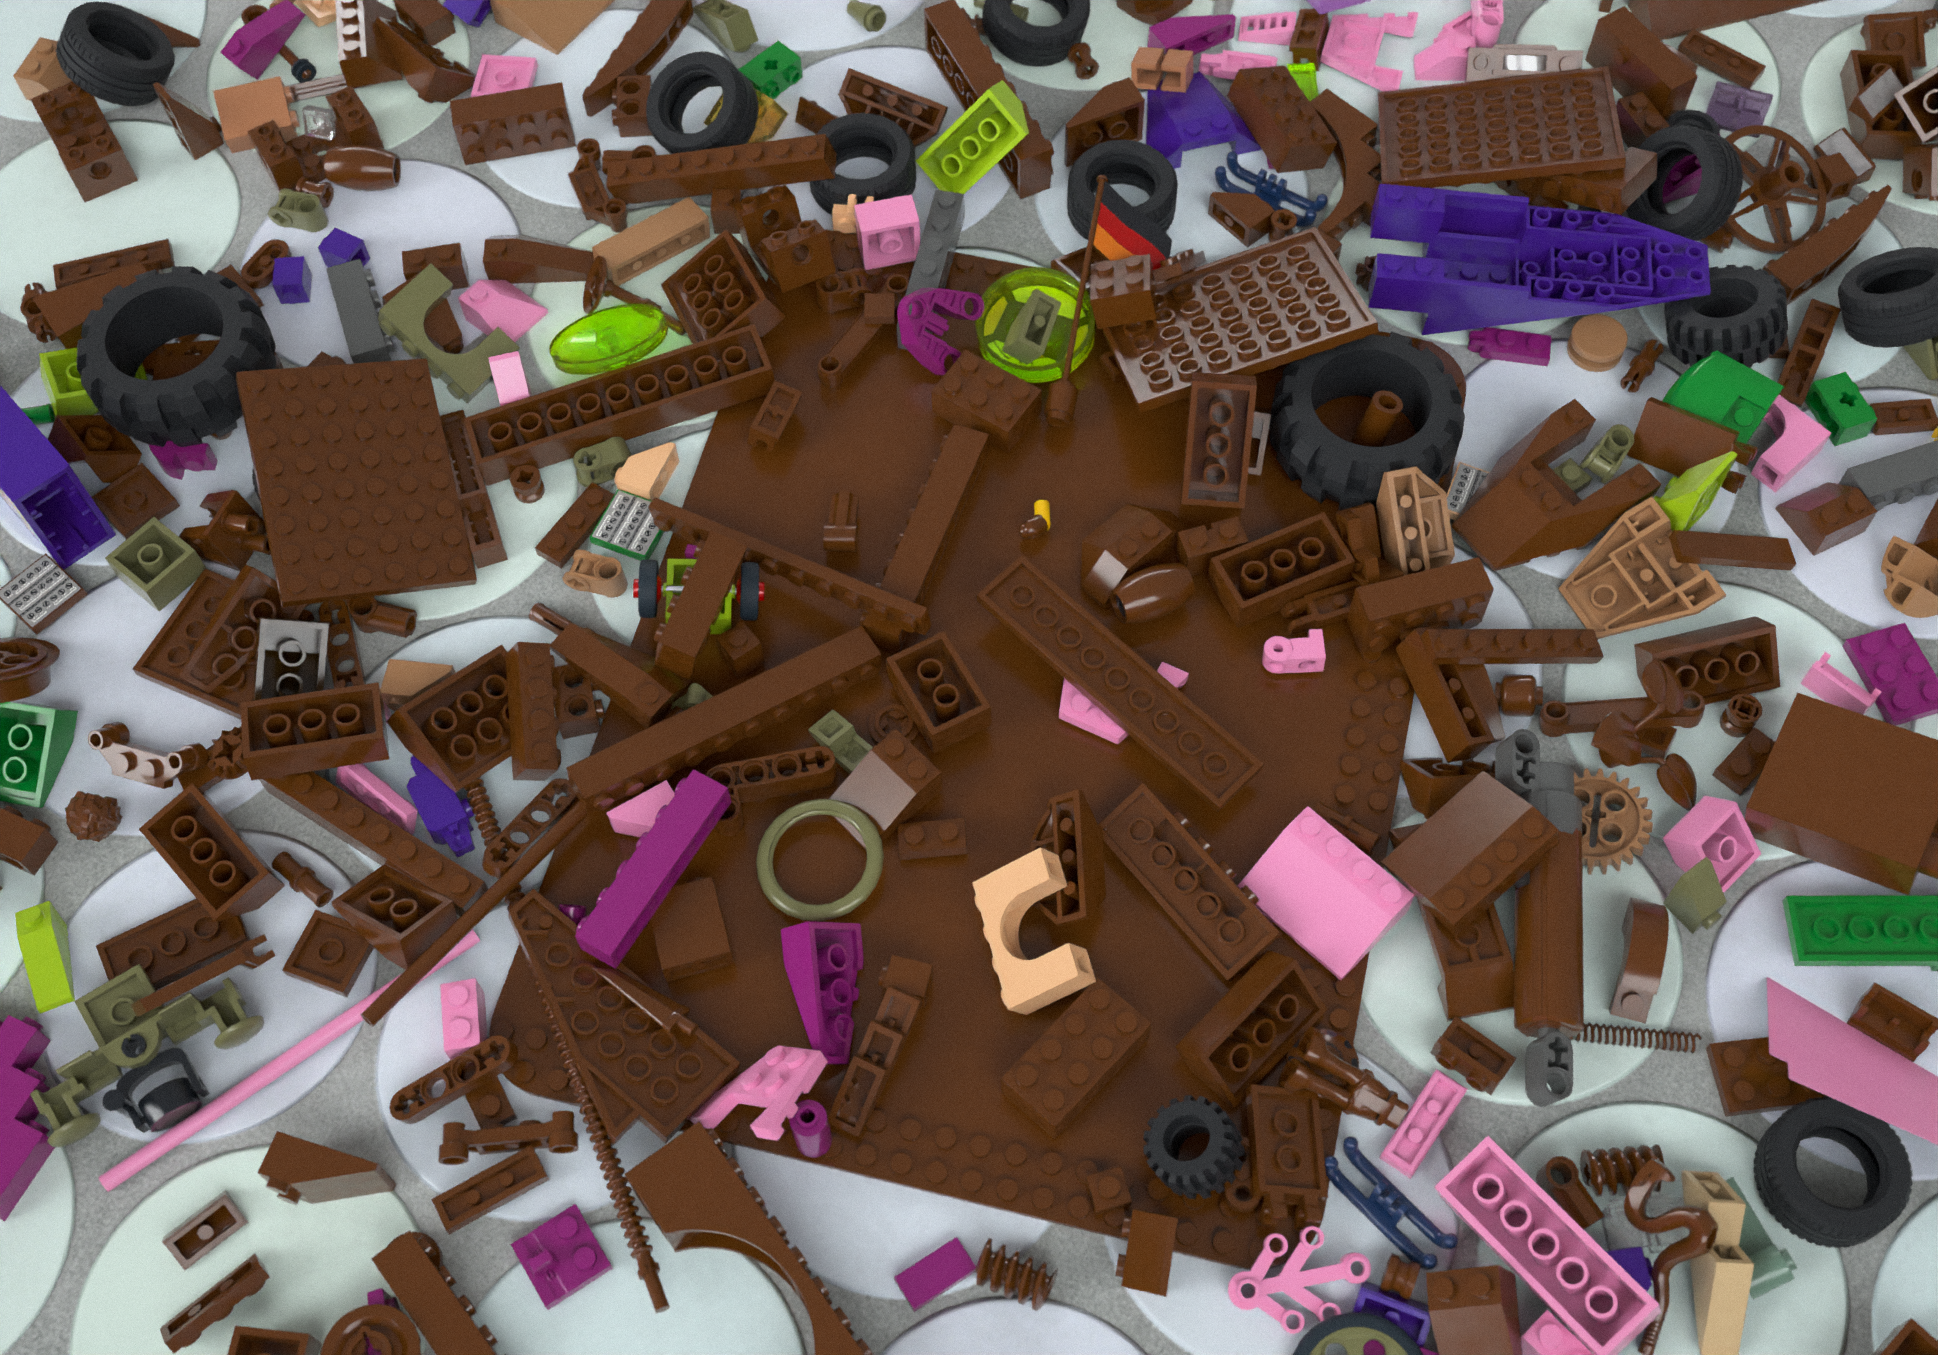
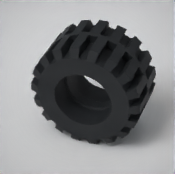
[1143,1095,1244,1199]

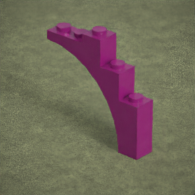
[0,1015,55,1222]

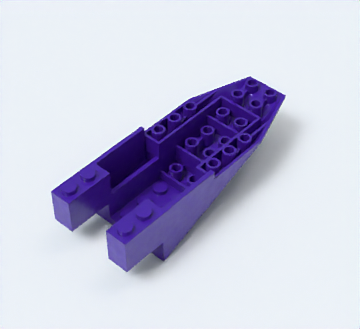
[1368,184,1711,336]

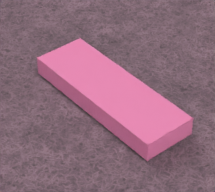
[1379,1069,1467,1179]

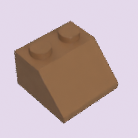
[13,37,72,101]

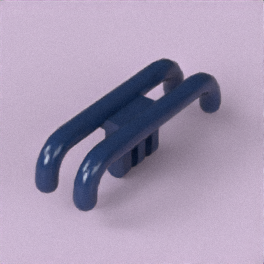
[1215,151,1328,228]
[1324,1136,1458,1270]

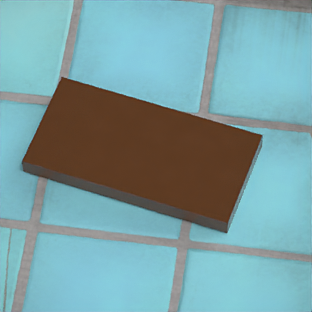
[96,898,251,990]

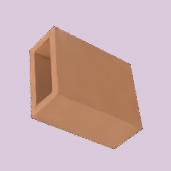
[213,76,300,153]

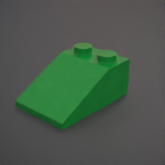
[0,701,78,808]

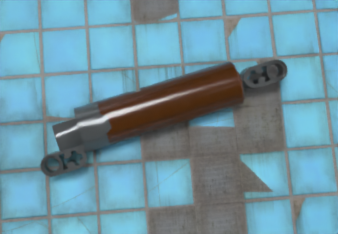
[1495,729,1584,1107]

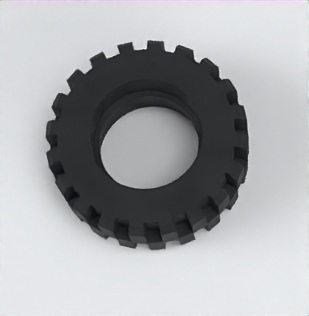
[1664,265,1788,368]

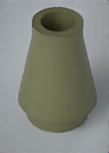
[847,0,886,32]

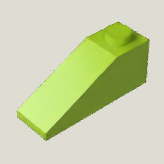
[15,900,75,1014]

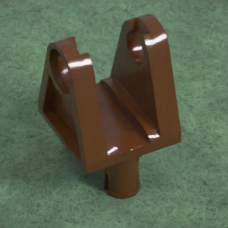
[178,490,271,571]

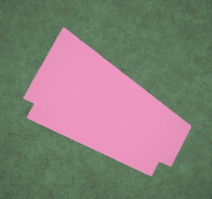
[1767,977,1938,1145]

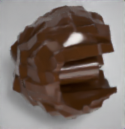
[65,791,122,842]

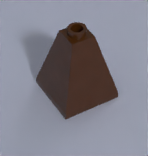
[382,271,464,354]

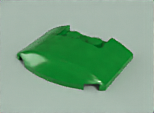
[1662,350,1784,469]

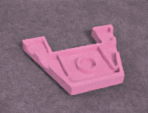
[1320,12,1418,92]
[1059,662,1189,744]
[690,1046,828,1141]

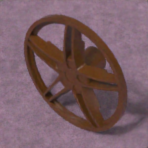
[1723,125,1827,254]

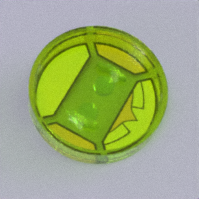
[975,267,1095,383]

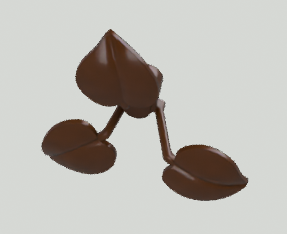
[1591,659,1697,811]

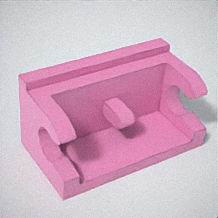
[1801,652,1882,715]

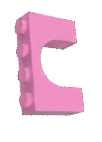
[1751,395,1831,493]

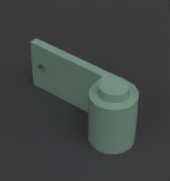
[1725,1177,1797,1299]

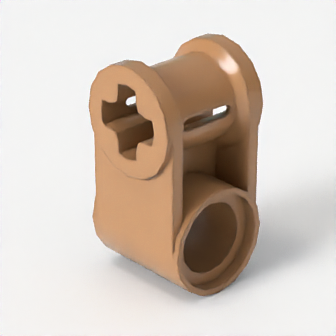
[563,550,628,598]

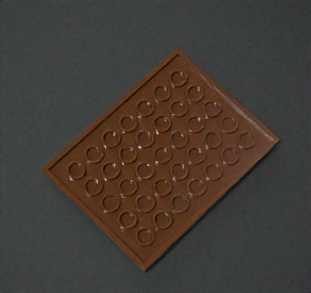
[1378,66,1626,188]
[1091,227,1379,413]
[236,358,477,607]

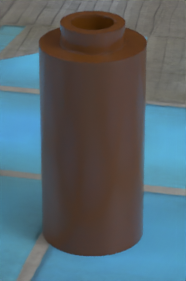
[1352,390,1403,447]

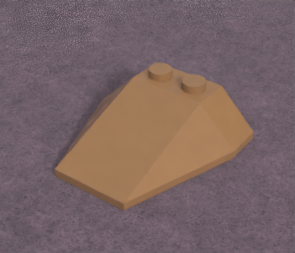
[1558,496,1726,639]

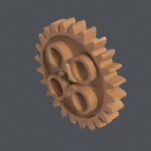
[1574,768,1653,875]

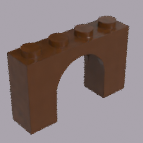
[1515,147,1657,215]

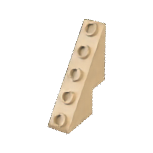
[1681,1170,1754,1355]

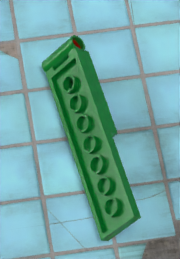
[1782,895,1938,971]

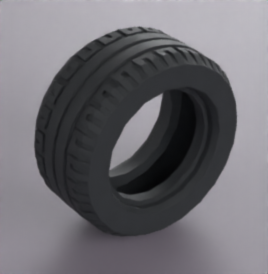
[982,0,1090,67]
[56,1,175,106]
[646,51,759,154]
[809,113,916,215]
[1626,124,1743,241]
[1067,140,1178,240]
[1838,247,1938,348]
[1753,1096,1913,1248]

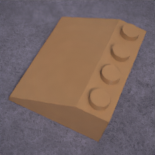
[490,0,615,55]

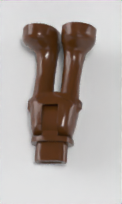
[1278,1027,1409,1130]

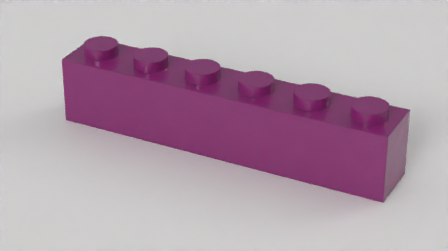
[575,769,731,969]

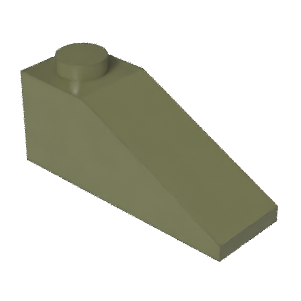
[693,0,759,53]

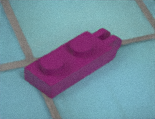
[1468,327,1552,367]

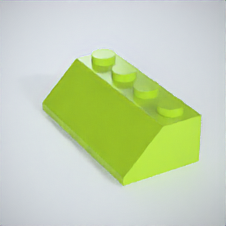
[916,80,1029,194]

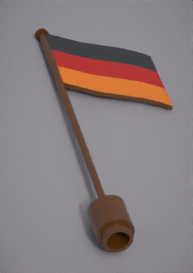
[1043,175,1172,428]

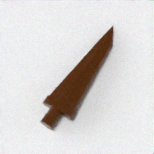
[592,967,699,1037]

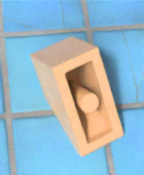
[615,442,679,501]

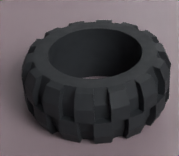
[77,266,277,447]
[1269,331,1465,513]

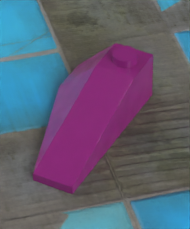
[781,921,864,1065]

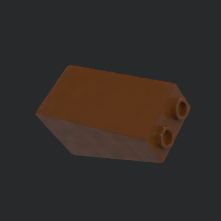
[1894,66,1938,143]
[32,263,147,349]

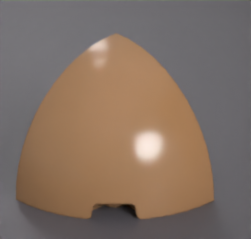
[1881,536,1938,618]

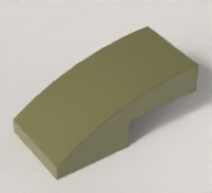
[808,710,873,774]

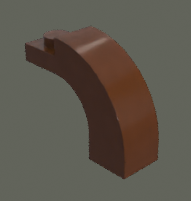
[1609,897,1669,1024]

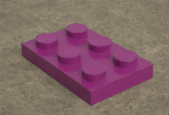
[1842,623,1938,726]

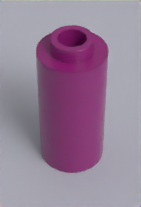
[789,1100,832,1158]

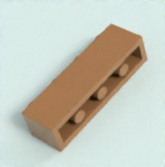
[592,197,710,286]

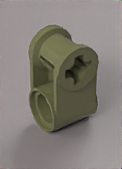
[268,189,329,232]
[1579,424,1635,485]
[573,437,632,487]

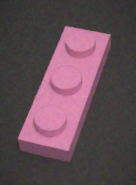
[336,763,418,835]

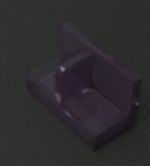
[1706,81,1773,138]

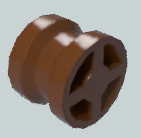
[510,464,545,504]
[1379,1253,1421,1300]

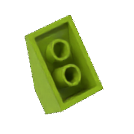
[39,347,148,417]
[1654,451,1738,532]

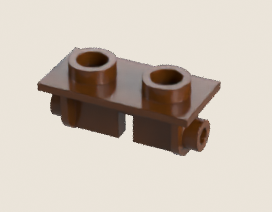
[795,96,839,134]

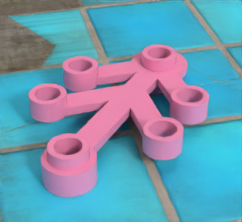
[1228,1226,1371,1334]

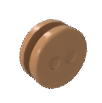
[1567,314,1628,372]

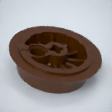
[0,637,60,703]

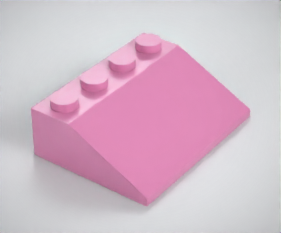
[1238,806,1415,980]

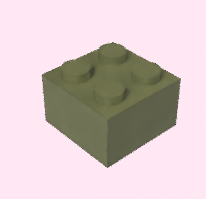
[105,517,207,612]

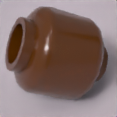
[1495,674,1543,717]

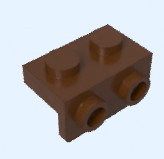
[1430,1016,1517,1095]

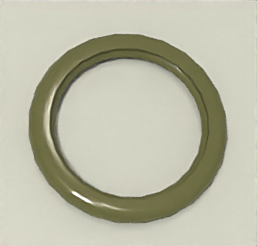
[756,799,884,921]

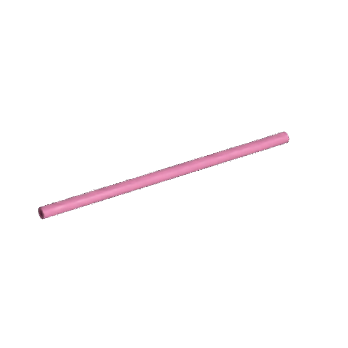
[98,929,480,1192]

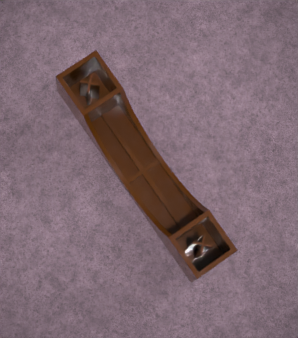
[625,1122,873,1355]

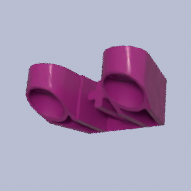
[897,288,984,376]

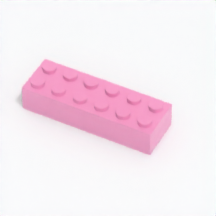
[1435,1136,1661,1355]

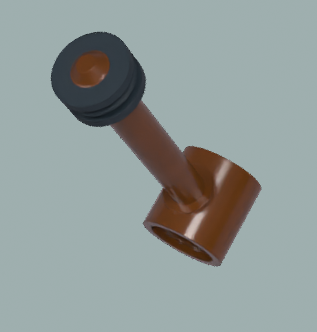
[241,5,316,83]

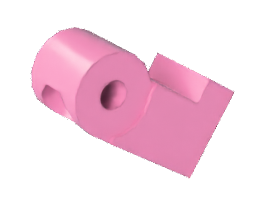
[1262,629,1326,674]

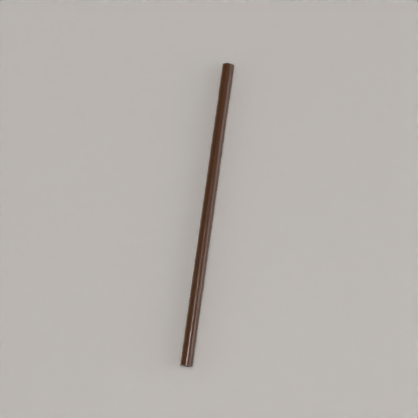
[360,706,683,1027]

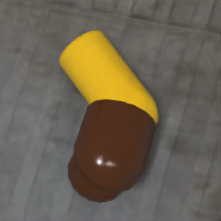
[1019,500,1051,540]

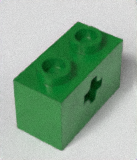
[738,41,803,106]
[1804,372,1878,446]

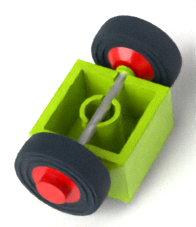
[633,559,764,634]

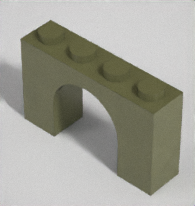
[378,263,520,404]

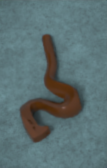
[1624,1158,1718,1355]

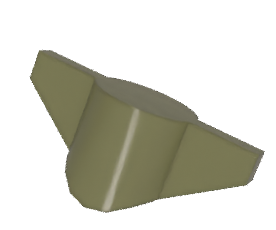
[671,683,714,710]

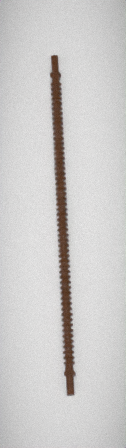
[464,776,670,1313]

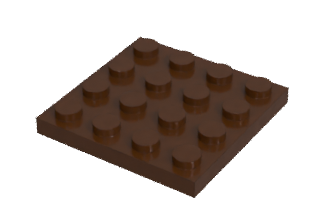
[133,569,315,719]

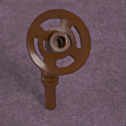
[583,256,686,336]

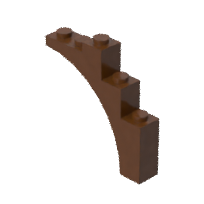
[1310,89,1382,242]

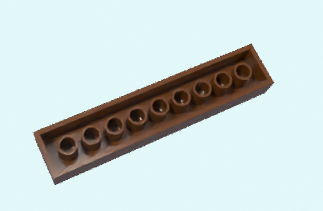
[463,324,775,486]

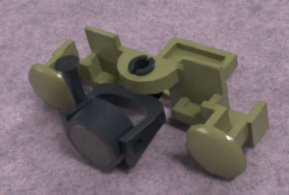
[30,964,264,1147]

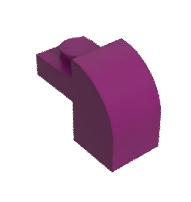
[149,441,218,480]

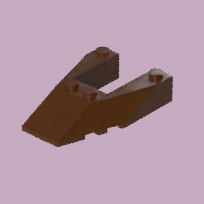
[1451,399,1662,571]

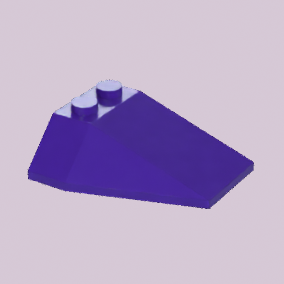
[1146,72,1261,169]

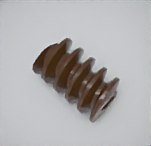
[1580,1144,1665,1197]
[975,1238,1058,1311]

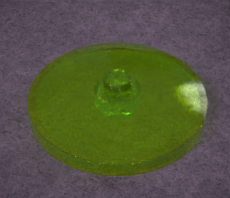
[549,304,668,375]

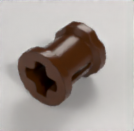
[1067,42,1099,80]
[295,176,334,208]
[1268,209,1297,242]

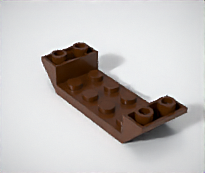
[1388,823,1514,1021]

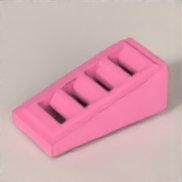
[1238,12,1297,46]

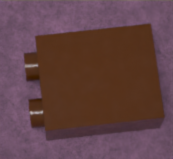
[1745,693,1938,895]

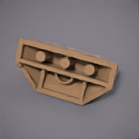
[1376,466,1455,576]

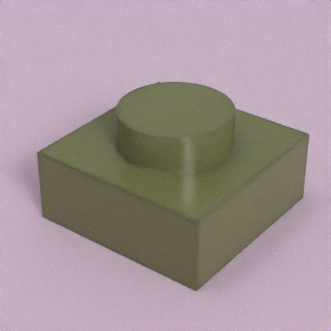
[1553,458,1592,494]

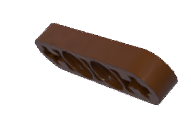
[319,600,366,689]
[482,778,576,877]
[389,1035,518,1124]

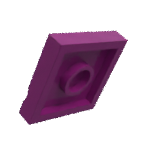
[510,1204,613,1310]

